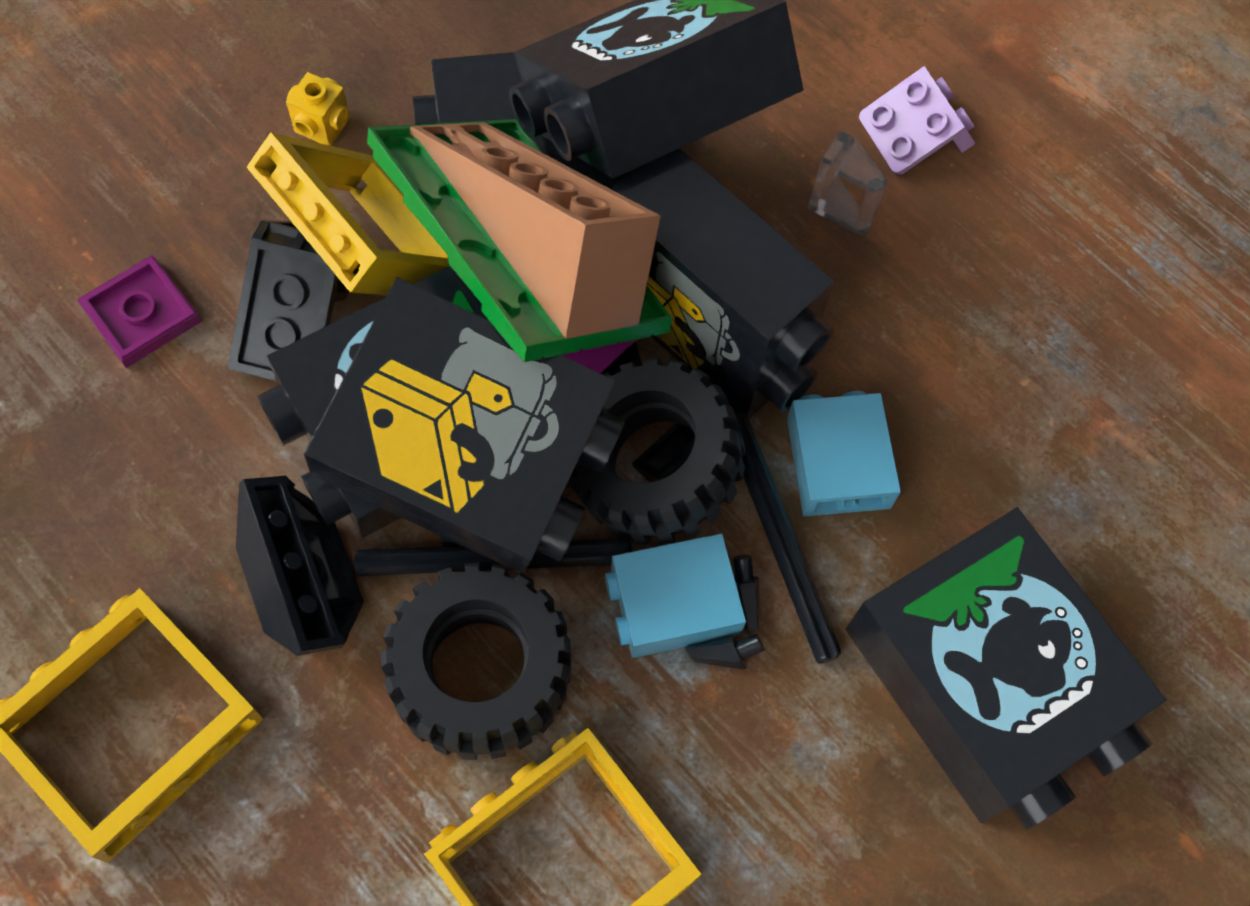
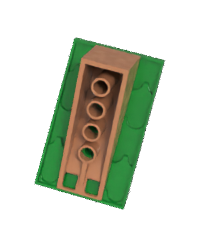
[367,119,673,362]

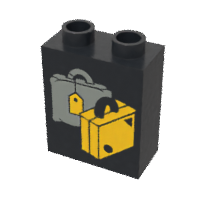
[610,148,835,419]
[304,277,625,574]

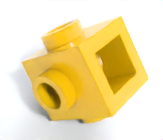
[286,72,350,146]

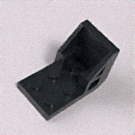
[227,220,360,381]

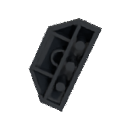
[236,475,364,656]

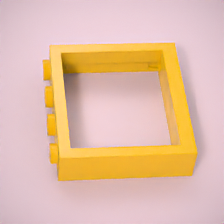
[247,132,450,295]
[0,588,264,863]
[424,728,702,906]

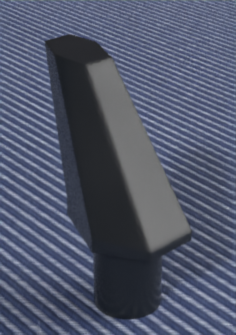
[733,555,759,632]
[685,633,765,669]

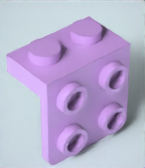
[859,66,976,175]

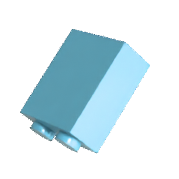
[787,391,901,517]
[605,534,746,658]

